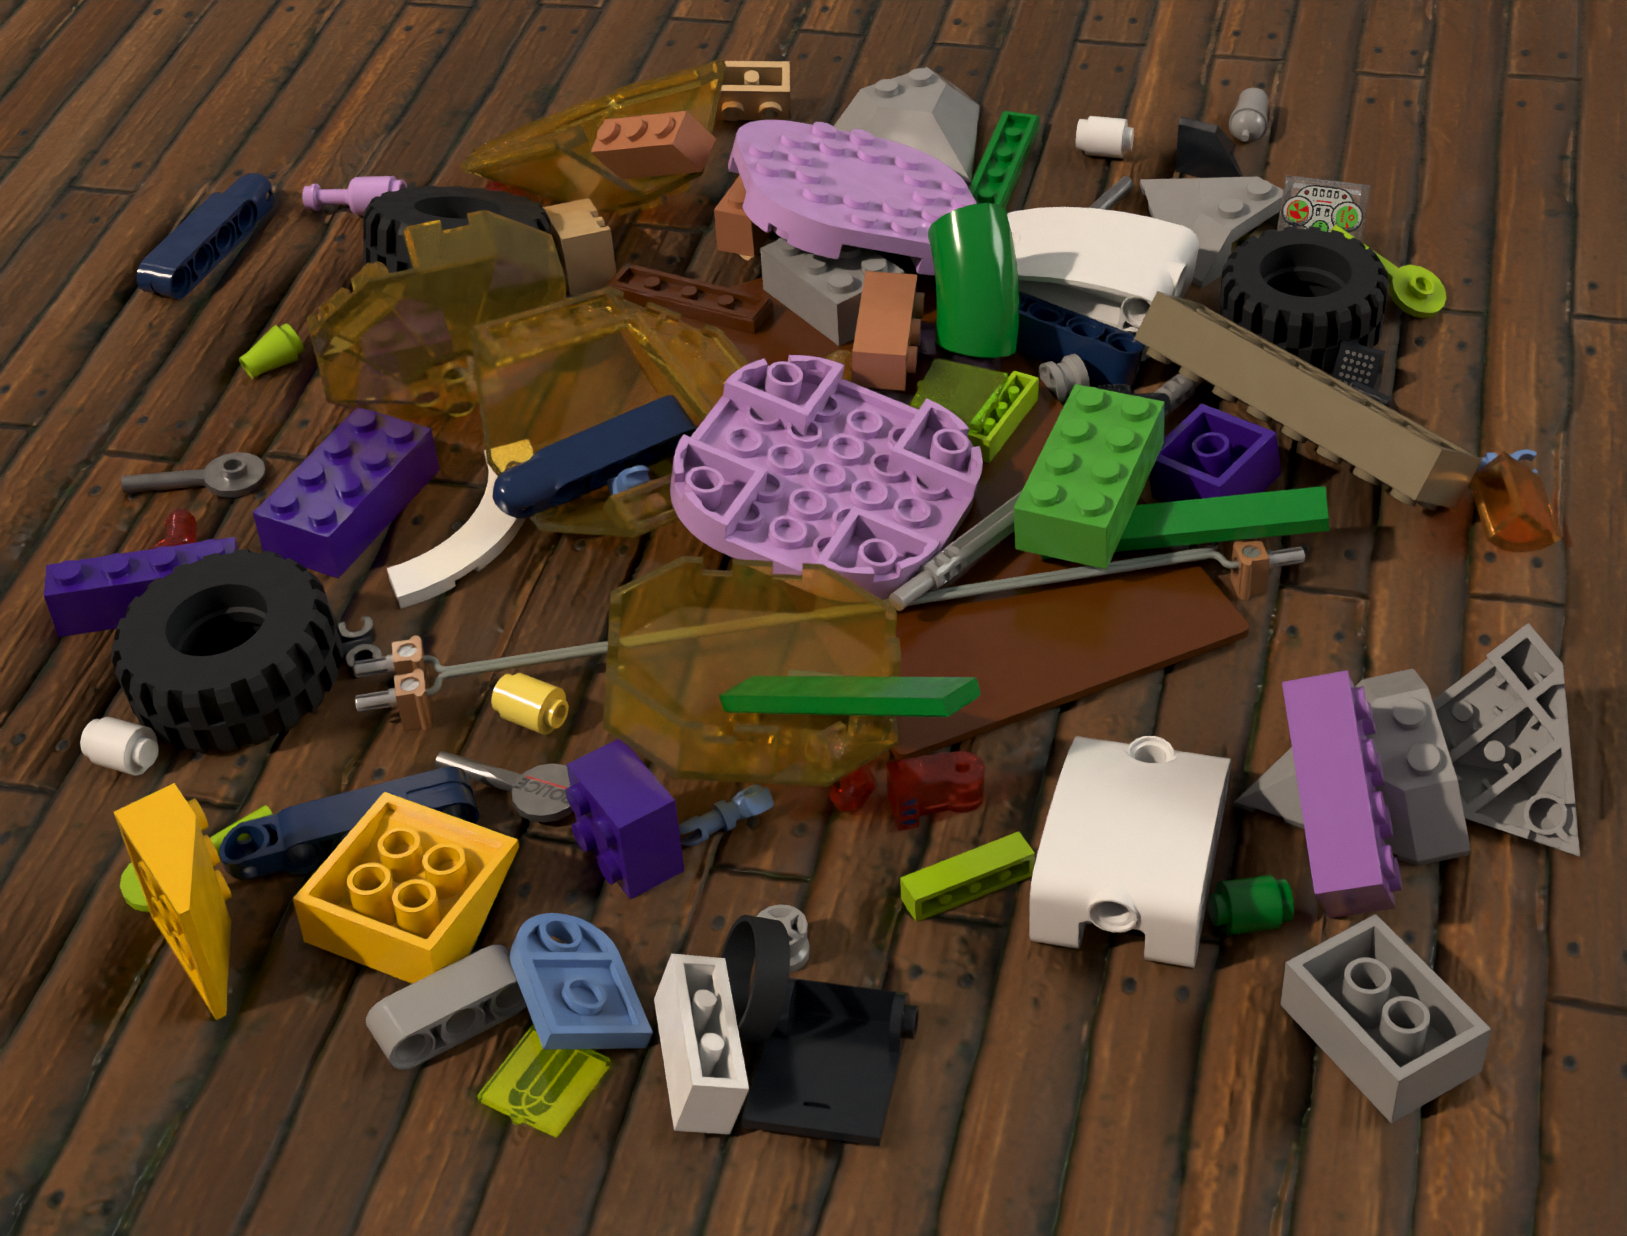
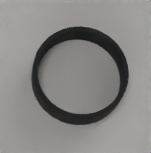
[721,915,790,1044]

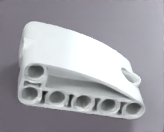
[1007,207,1199,361]
[1029,736,1231,968]

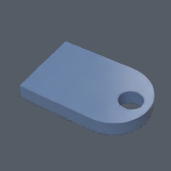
[510,913,653,1050]

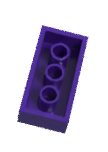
[253,407,440,579]

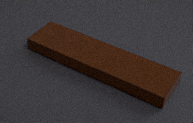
[606,263,774,334]

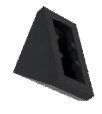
[1176,117,1244,178]

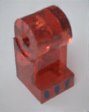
[886,751,985,831]

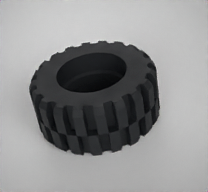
[1219,226,1389,374]

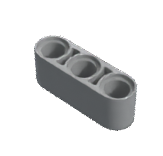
[366,945,527,1070]

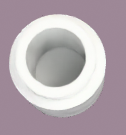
[1076,116,1134,158]
[80,717,159,776]

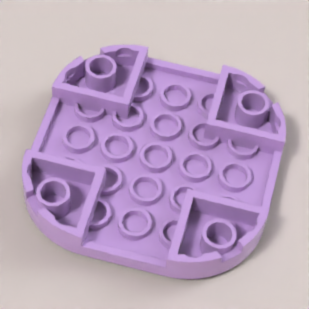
[728,120,977,275]
[670,355,983,601]

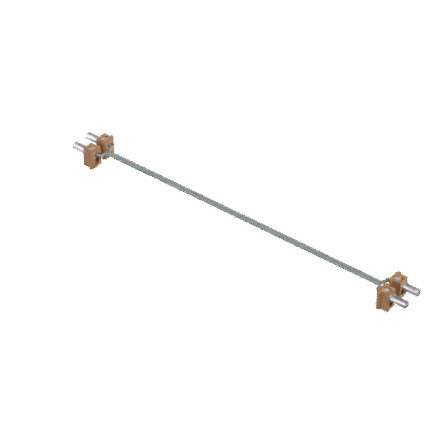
[353,538,1305,731]

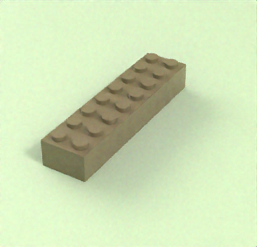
[1134,291,1483,511]

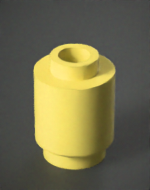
[491,673,569,735]

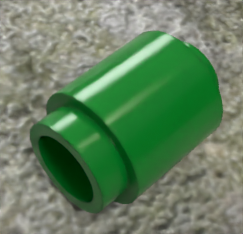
[1208,875,1294,936]

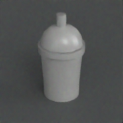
[1229,88,1269,143]

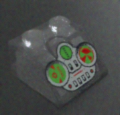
[1276,175,1371,243]

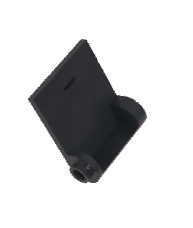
[742,978,919,1146]

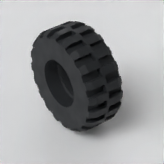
[363,186,551,301]
[111,549,343,753]

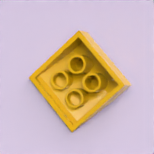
[114,783,232,1020]
[293,792,519,984]

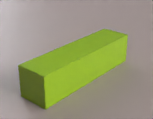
[968,371,1039,463]
[900,831,1035,922]

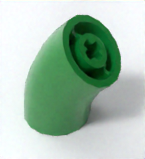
[927,203,1019,358]

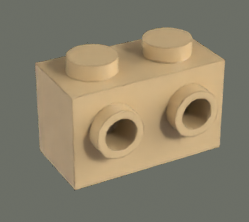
[714,61,790,121]

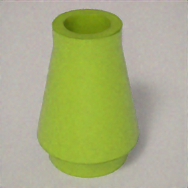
[239,323,305,379]

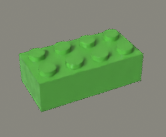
[1013,384,1165,569]

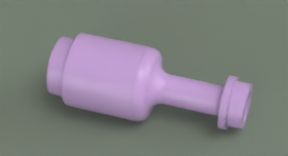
[303,176,407,216]

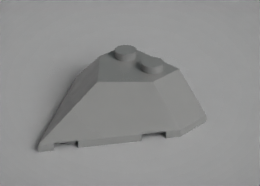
[834,67,980,188]
[1140,176,1293,288]
[1432,623,1580,857]
[1234,669,1471,866]

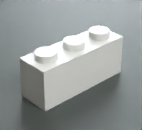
[654,953,749,1134]

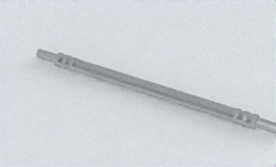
[889,374,1206,611]

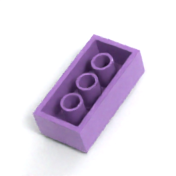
[1282,670,1402,918]

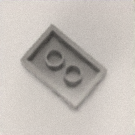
[760,237,904,346]
[1280,914,1491,1123]

